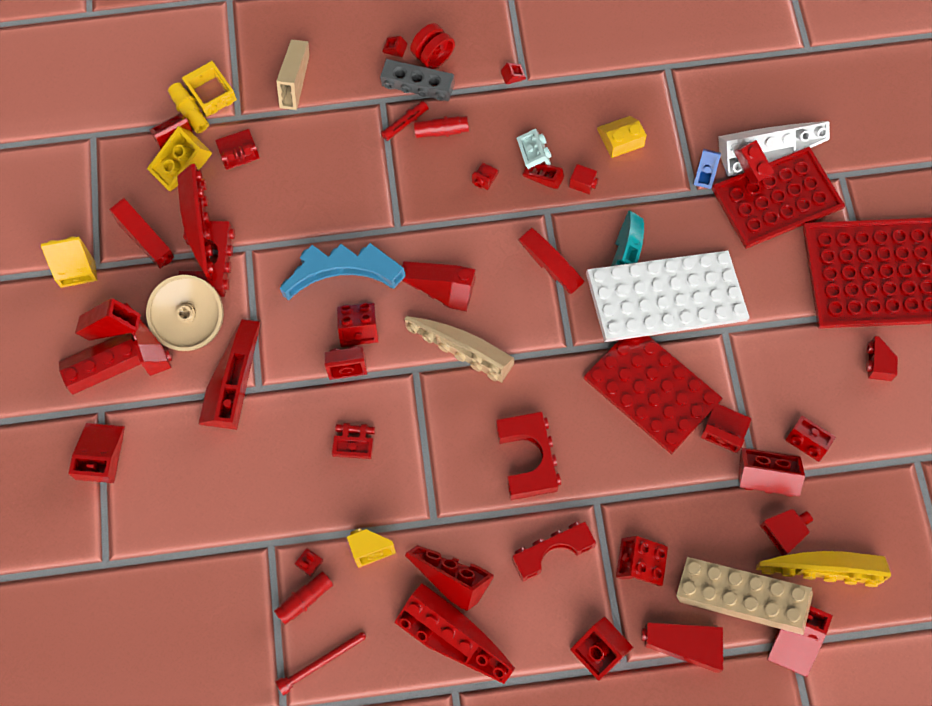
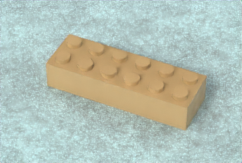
[676,557,813,635]

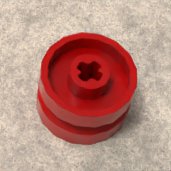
[410,23,455,69]

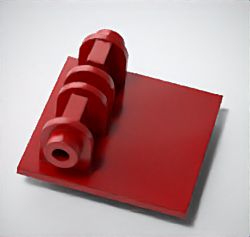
[215,129,260,170]

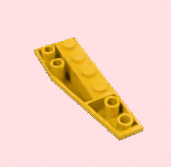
[756,551,891,587]

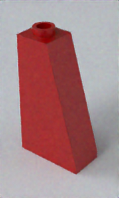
[109,198,174,269]
[75,298,141,341]
[641,623,723,673]

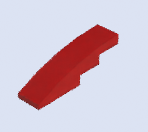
[518,228,585,295]

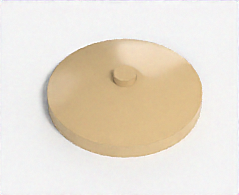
[146,275,224,351]

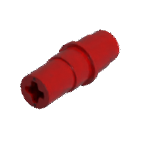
[414,116,469,138]
[274,571,334,625]

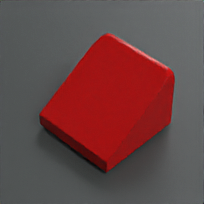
[382,36,407,57]
[501,63,526,84]

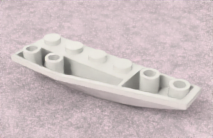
[718,121,830,177]

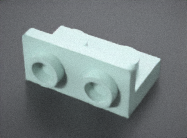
[517,128,552,169]

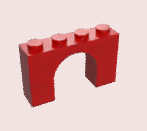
[178,221,235,297]
[496,412,561,500]

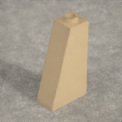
[276,39,309,110]

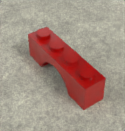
[512,521,596,582]

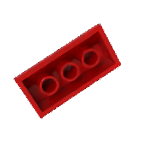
[59,333,141,395]

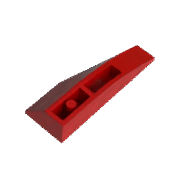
[177,163,214,281]
[198,319,261,430]
[394,583,515,684]

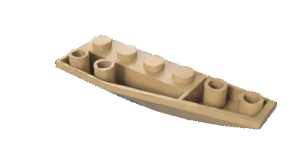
[405,316,514,383]

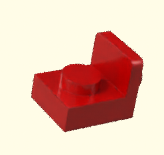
[472,162,498,190]

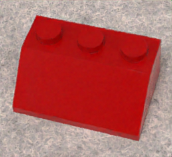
[738,448,805,497]

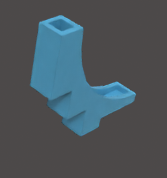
[280,243,406,300]

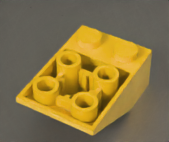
[41,237,98,288]

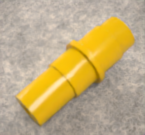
[168,82,209,133]

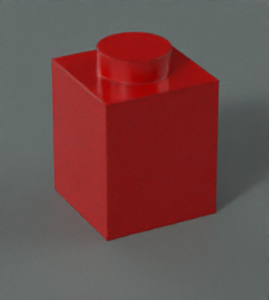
[569,164,599,195]

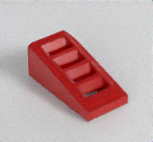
[522,163,564,190]

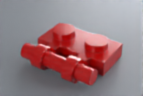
[332,423,375,459]

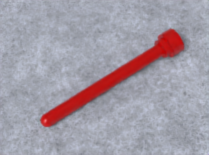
[275,632,366,696]

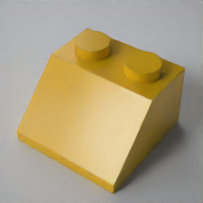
[597,116,647,158]
[346,529,396,568]

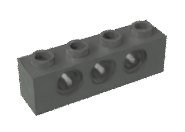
[380,59,455,101]

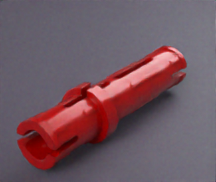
[381,101,429,141]

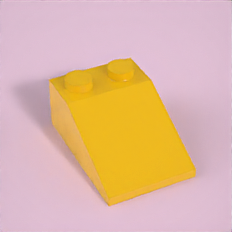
[147,126,212,192]

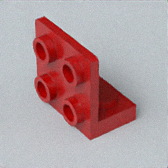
[337,302,379,347]
[701,404,752,454]
[616,536,668,586]

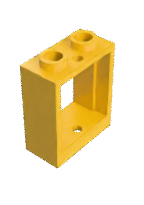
[182,61,236,117]

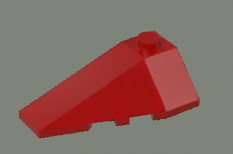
[402,261,476,312]
[124,302,172,376]
[405,545,494,611]

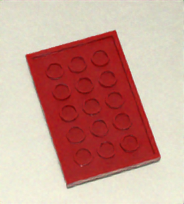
[712,146,845,249]
[584,336,723,455]

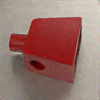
[760,509,813,556]

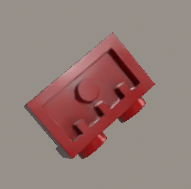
[786,416,836,462]

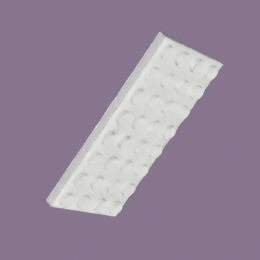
[586,251,750,342]

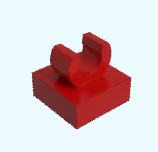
[294,548,323,577]

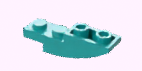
[611,211,644,266]

